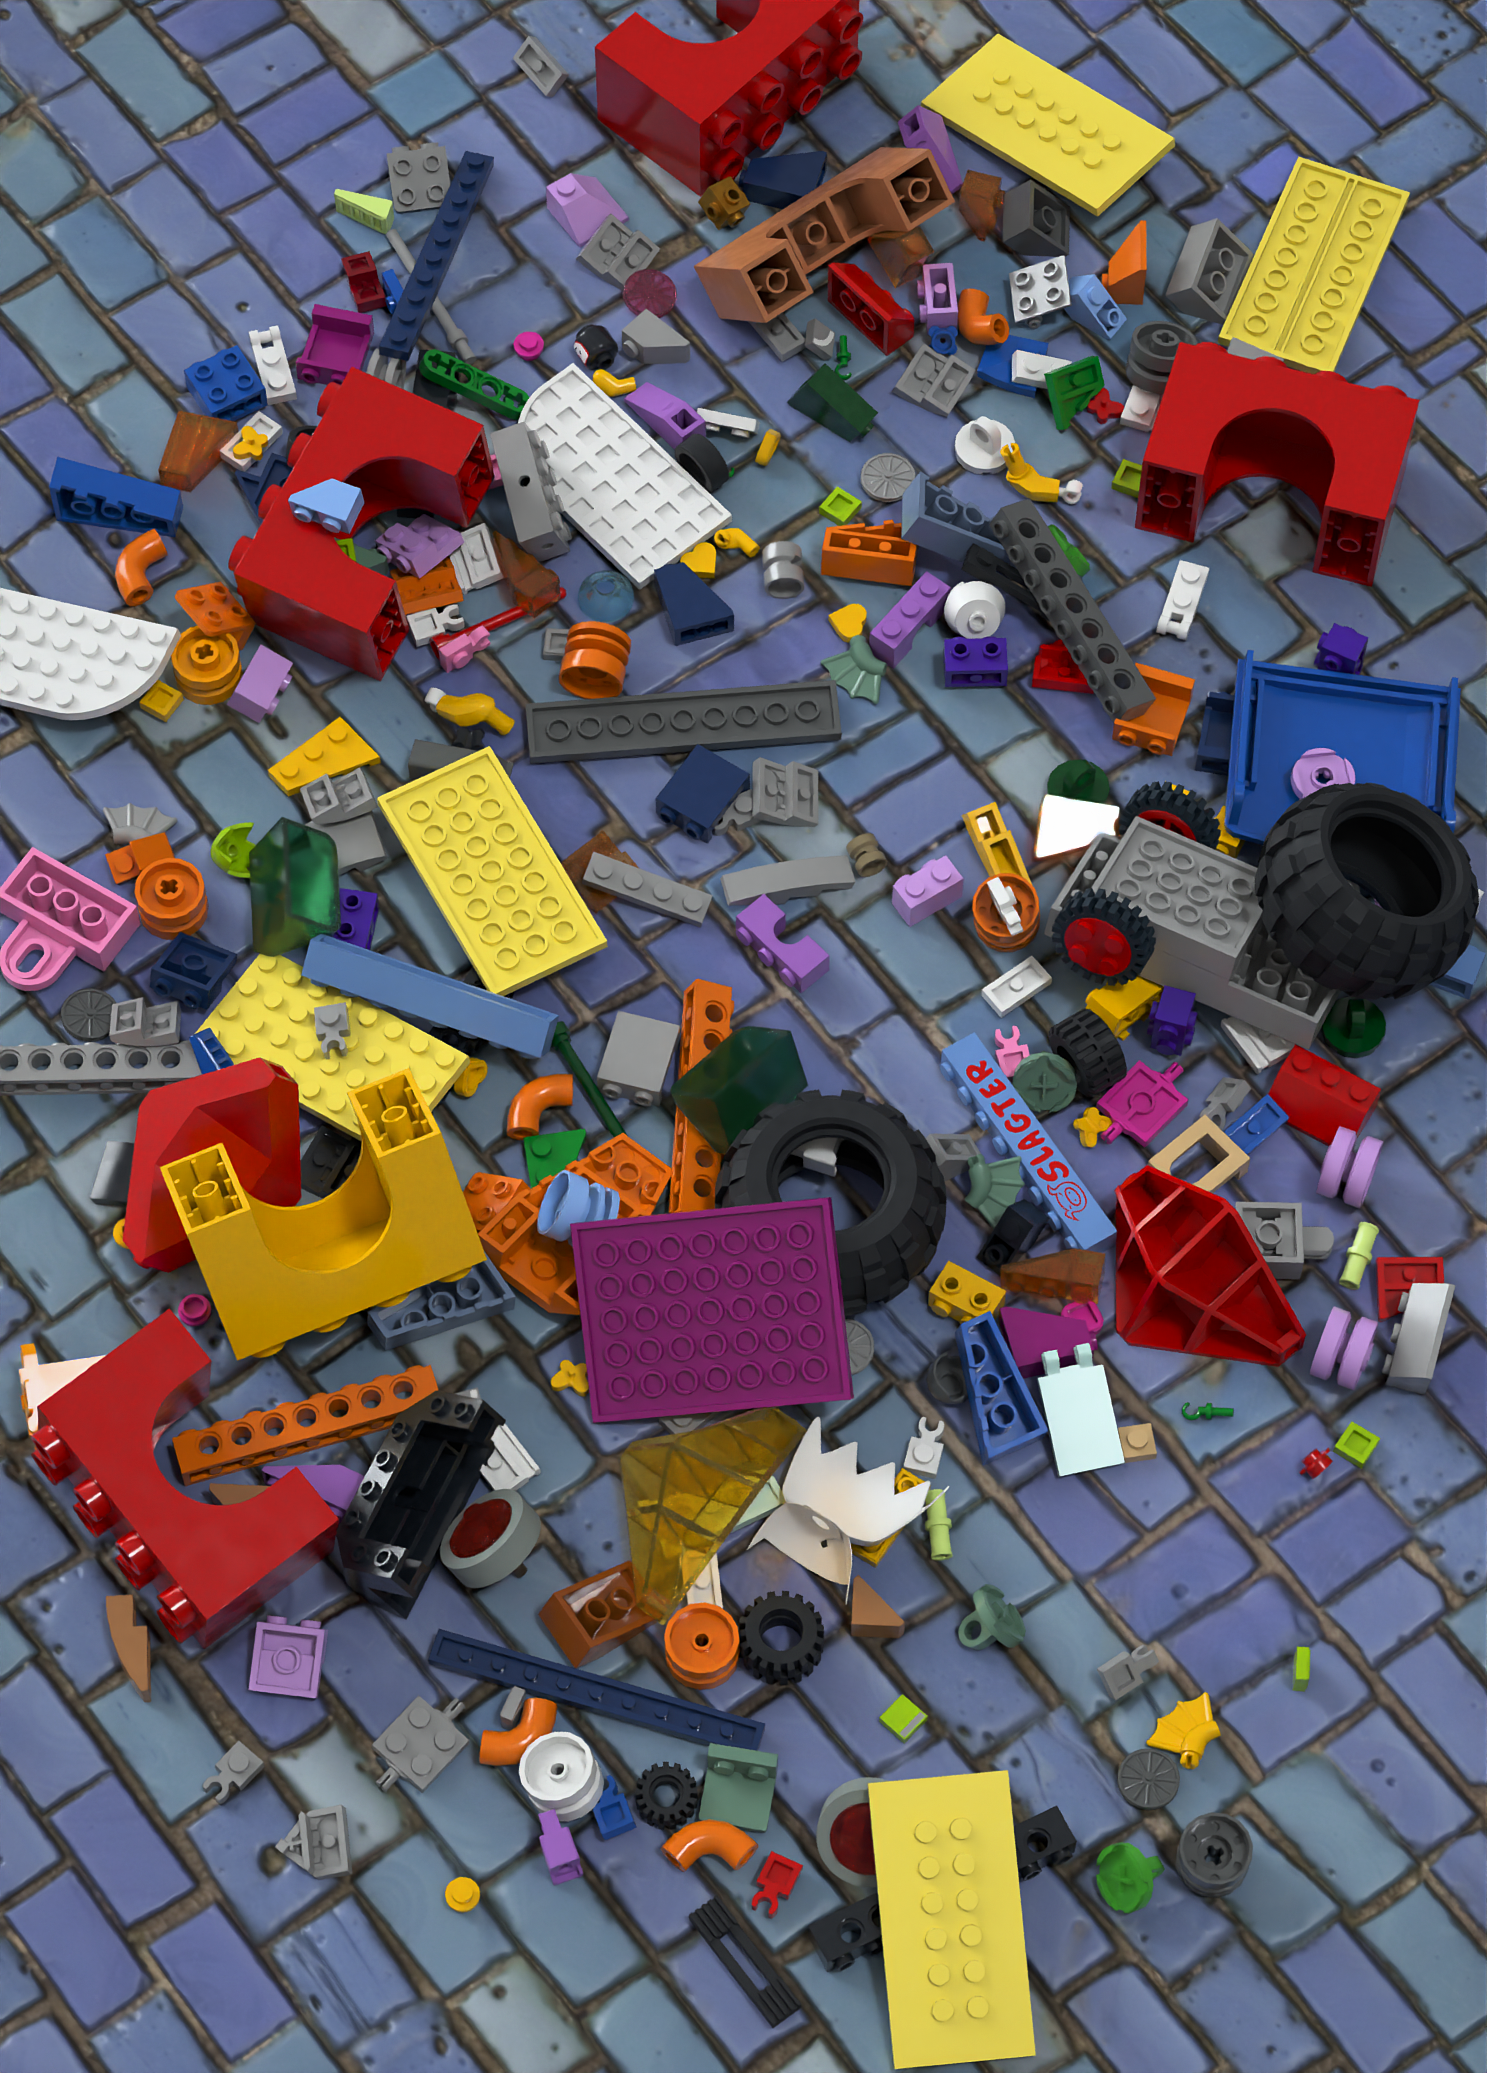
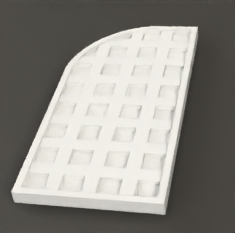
[518,363,732,590]
[0,588,181,720]

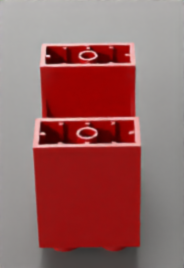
[595,0,864,197]
[1135,342,1420,587]
[228,366,495,682]
[31,1308,339,1650]

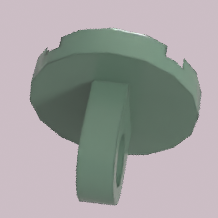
[1012,1051,1078,1113]
[958,1584,1026,1650]

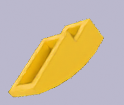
[961,802,1032,885]

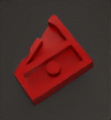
[1376,1257,1444,1322]

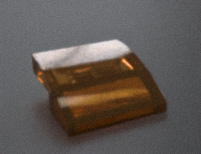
[561,831,639,913]

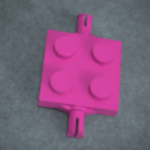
[1096,1060,1188,1148]

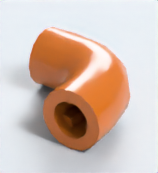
[957,288,1009,345]
[115,529,168,606]
[507,1074,573,1140]
[479,1698,558,1766]
[660,1819,758,1872]

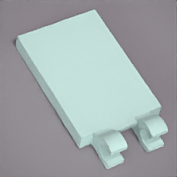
[1036,1343,1125,1477]

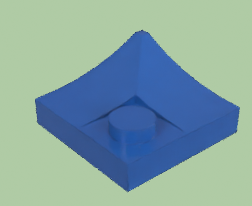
[977,335,1049,398]

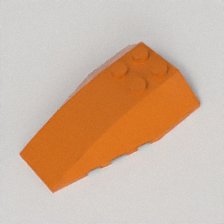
[478,1133,672,1315]

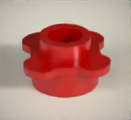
[1299,1448,1332,1479]

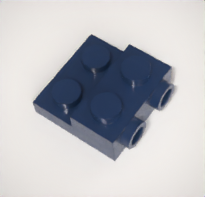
[149,932,237,1010]

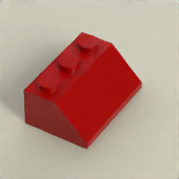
[828,262,914,356]
[1268,1044,1381,1147]

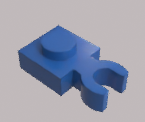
[593,1775,637,1840]

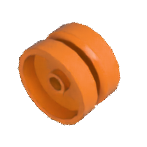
[134,858,209,940]
[664,1602,740,1690]

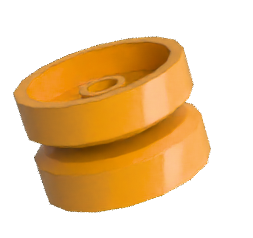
[171,626,243,705]

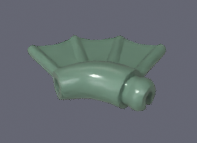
[820,635,887,704]
[964,1154,1025,1229]

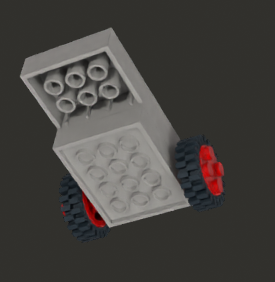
[1044,781,1341,1050]

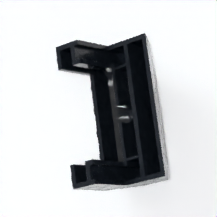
[336,1391,506,1619]

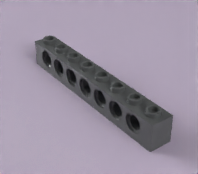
[989,498,1156,723]

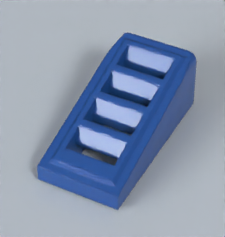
[189,1028,234,1075]

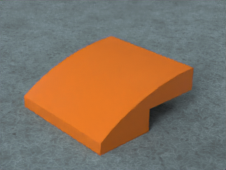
[389,556,464,615]

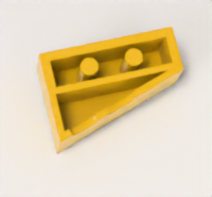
[1085,975,1164,1041]

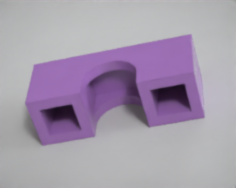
[869,571,951,669]
[736,894,829,993]

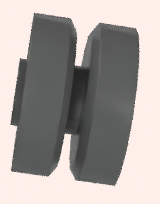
[1125,321,1197,394]

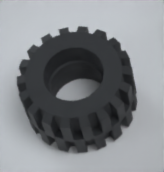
[1049,1008,1127,1098]
[738,1591,824,1686]

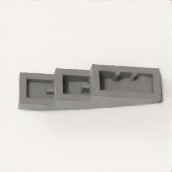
[720,855,856,906]

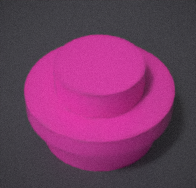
[514,332,544,361]
[178,1294,212,1326]

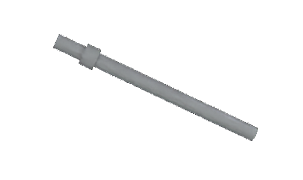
[386,229,476,365]

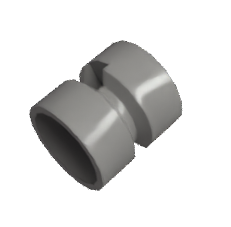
[762,541,804,599]

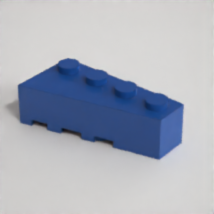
[49,457,183,537]
[955,1311,1049,1466]

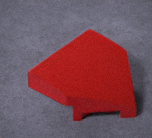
[1032,639,1094,694]

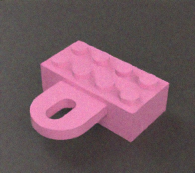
[0,847,141,991]

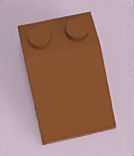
[538,1560,667,1669]

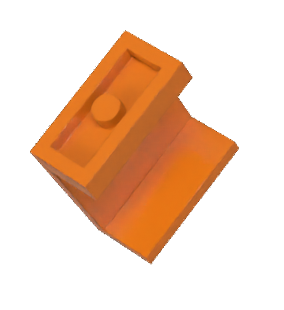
[1112,662,1195,756]

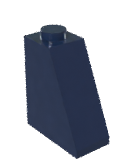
[739,151,827,209]
[654,562,734,646]

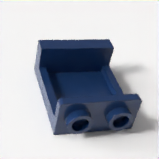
[1195,691,1234,776]
[656,744,750,843]

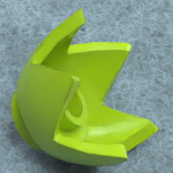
[211,822,267,878]

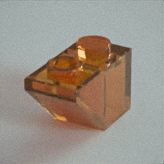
[959,170,1005,242]

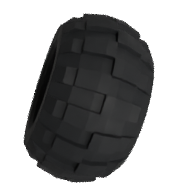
[1255,782,1479,1000]
[715,1089,947,1316]

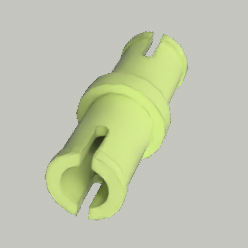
[1339,1222,1379,1290]
[925,1489,953,1561]

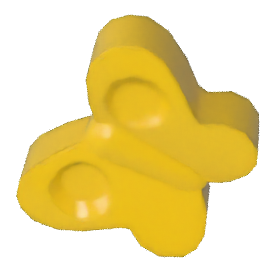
[233,426,268,461]
[1073,1107,1112,1147]
[551,1360,589,1397]

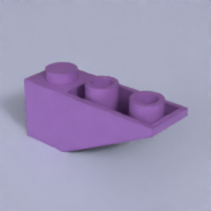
[898,105,963,194]
[624,382,706,450]
[262,1465,365,1523]

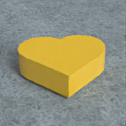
[755,429,781,466]
[680,542,716,579]
[828,604,867,643]
[454,1057,488,1097]

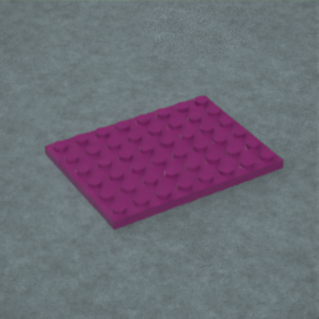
[570,1197,854,1423]

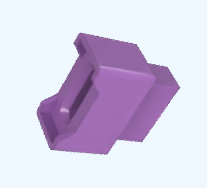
[538,1809,583,1886]

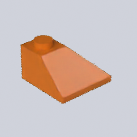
[1101,220,1147,305]

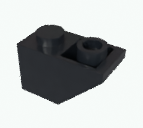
[976,1199,1050,1277]

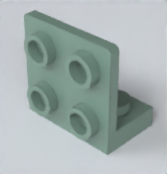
[699,1743,778,1833]

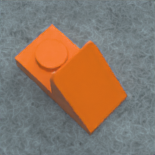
[105,832,175,885]

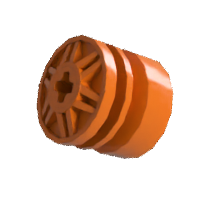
[559,621,631,699]
[972,873,1040,952]

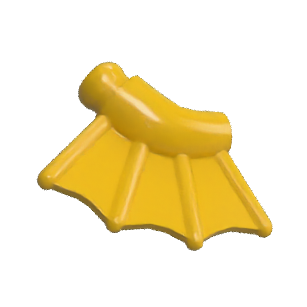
[1146,1692,1221,1769]

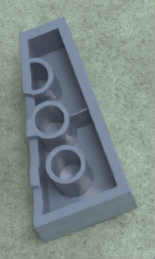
[901,471,1017,580]
[367,1251,516,1351]

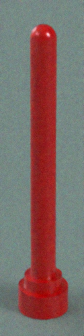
[429,587,567,660]

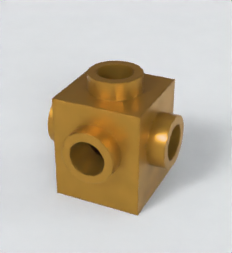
[698,176,751,230]

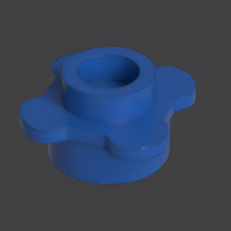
[928,325,958,355]

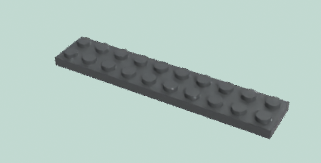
[525,680,842,764]

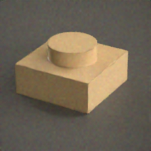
[1118,1423,1157,1463]

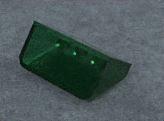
[249,817,341,957]
[670,1026,808,1155]

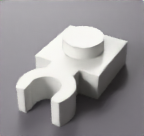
[406,604,465,647]
[987,877,1024,936]
[903,1417,944,1479]

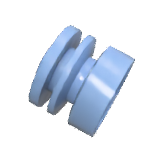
[537,1170,620,1247]

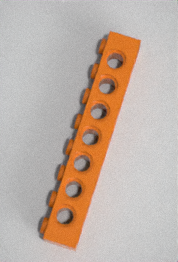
[669,979,735,1213]
[172,1365,439,1486]

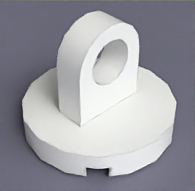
[955,416,1015,475]

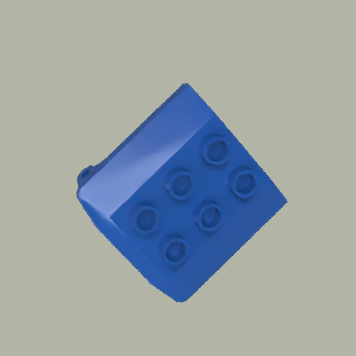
[1224,650,1461,845]

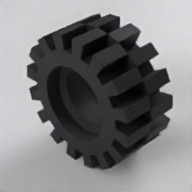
[635,1762,698,1830]

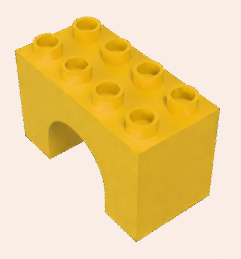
[160,1068,487,1361]

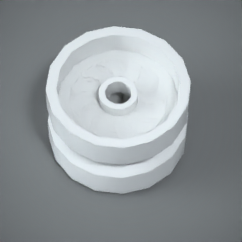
[519,1732,604,1822]

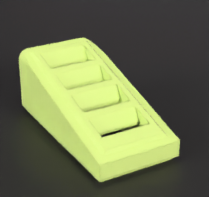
[334,189,394,234]

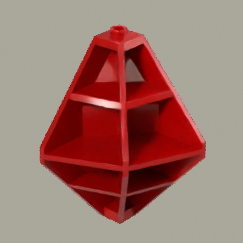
[122,1057,302,1273]
[1114,1165,1306,1367]

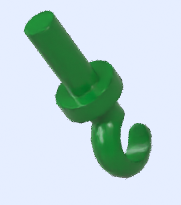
[835,335,852,380]
[1182,1402,1234,1421]

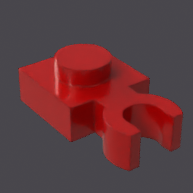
[752,1851,803,1919]

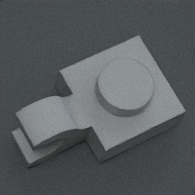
[1199,1077,1251,1130]
[1097,1645,1159,1700]

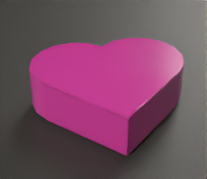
[1061,1295,1104,1335]

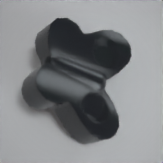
[451,726,486,751]

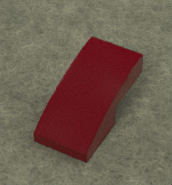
[341,251,387,313]

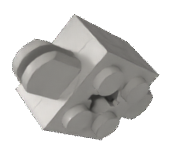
[1234,1202,1334,1279]

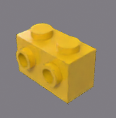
[928,1260,1006,1324]

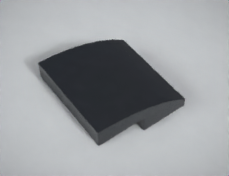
[301,1125,361,1198]
[90,1141,135,1208]

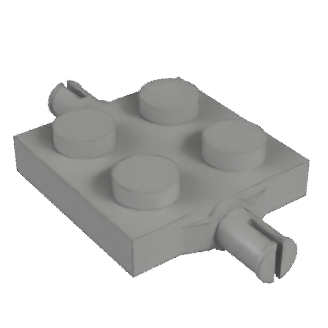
[372,1695,469,1793]

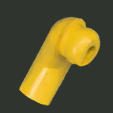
[592,369,637,397]
[714,528,760,558]

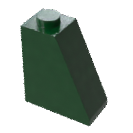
[787,363,878,442]

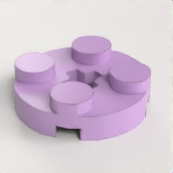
[1291,748,1355,800]

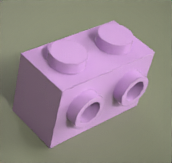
[917,263,958,335]
[227,645,293,723]
[892,855,964,927]

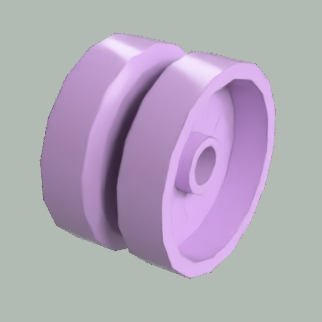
[1316,1126,1384,1209]
[1310,1307,1378,1391]

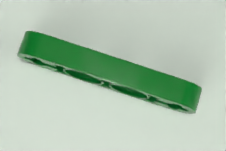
[419,349,530,420]

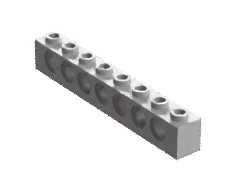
[0,1040,202,1096]

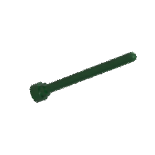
[551,1021,628,1137]

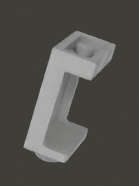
[597,1011,681,1106]

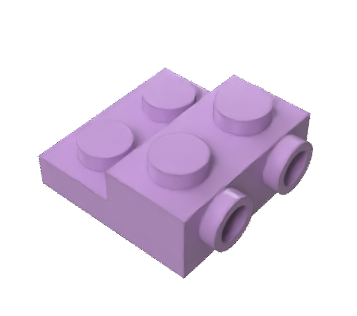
[375,514,464,579]
[248,1615,328,1698]

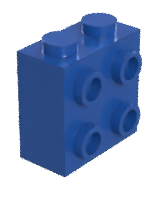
[184,345,268,430]

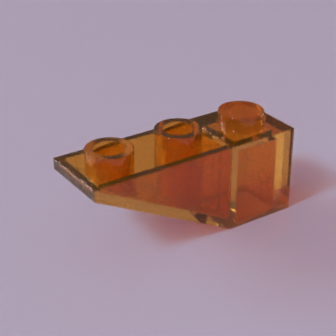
[492,531,561,618]
[1000,1248,1106,1304]

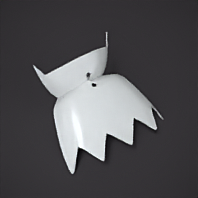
[747,1416,949,1605]

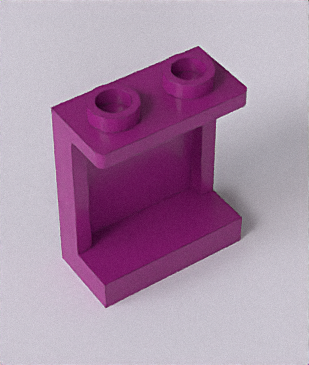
[295,304,374,385]

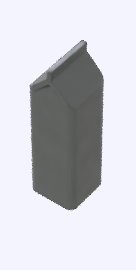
[408,739,514,779]

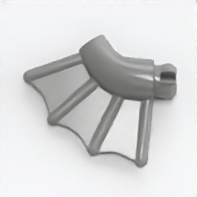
[103,803,177,845]

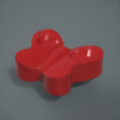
[1087,388,1124,424]

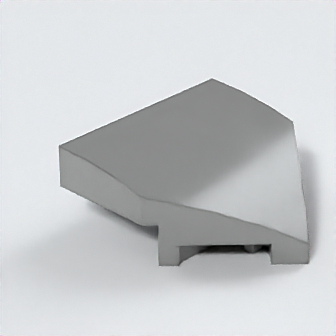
[275,1804,352,1880]

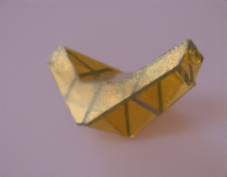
[620,1406,807,1626]

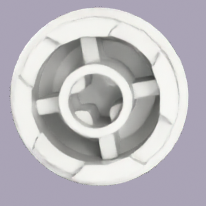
[944,581,1005,639]

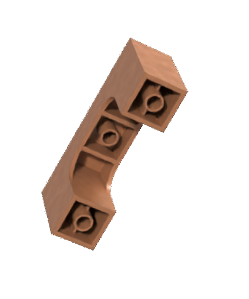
[694,147,955,323]

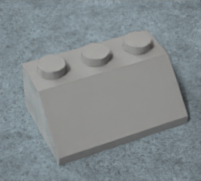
[1165,218,1254,325]
[1382,1283,1455,1395]

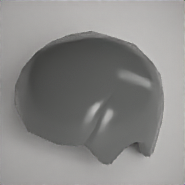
[926,1352,968,1404]

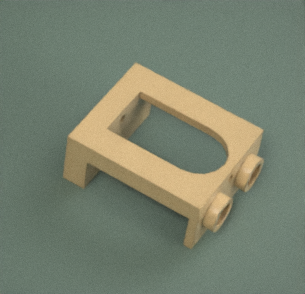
[1148,1115,1250,1193]

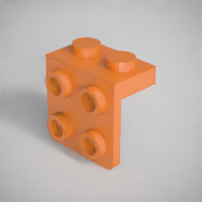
[175,581,256,651]
[463,1172,530,1233]

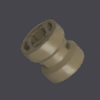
[846,833,888,877]

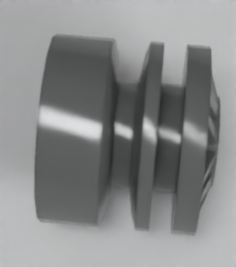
[1176,1812,1253,1898]

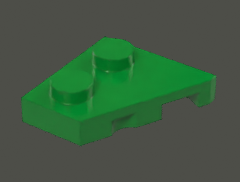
[1044,356,1105,430]
[523,1129,586,1189]

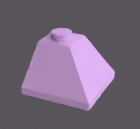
[546,173,629,248]

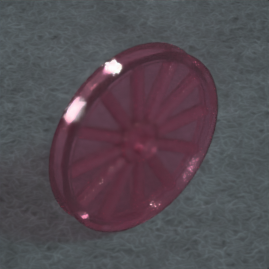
[623,269,677,318]

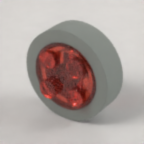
[440,1489,541,1588]
[816,1777,888,1888]

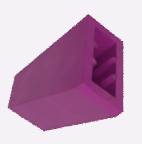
[998,1307,1098,1379]

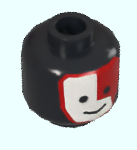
[574,325,618,370]

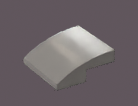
[576,214,660,292]
[892,343,977,417]
[752,757,818,827]
[300,767,378,824]
[305,810,388,881]
[109,997,181,1046]

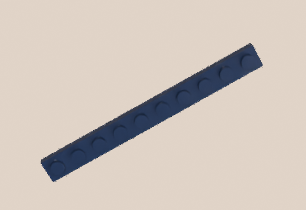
[379,151,494,361]
[428,1629,765,1751]

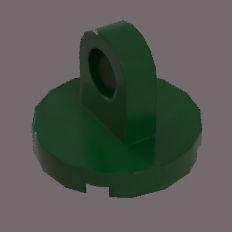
[1047,759,1110,819]
[1321,997,1386,1058]

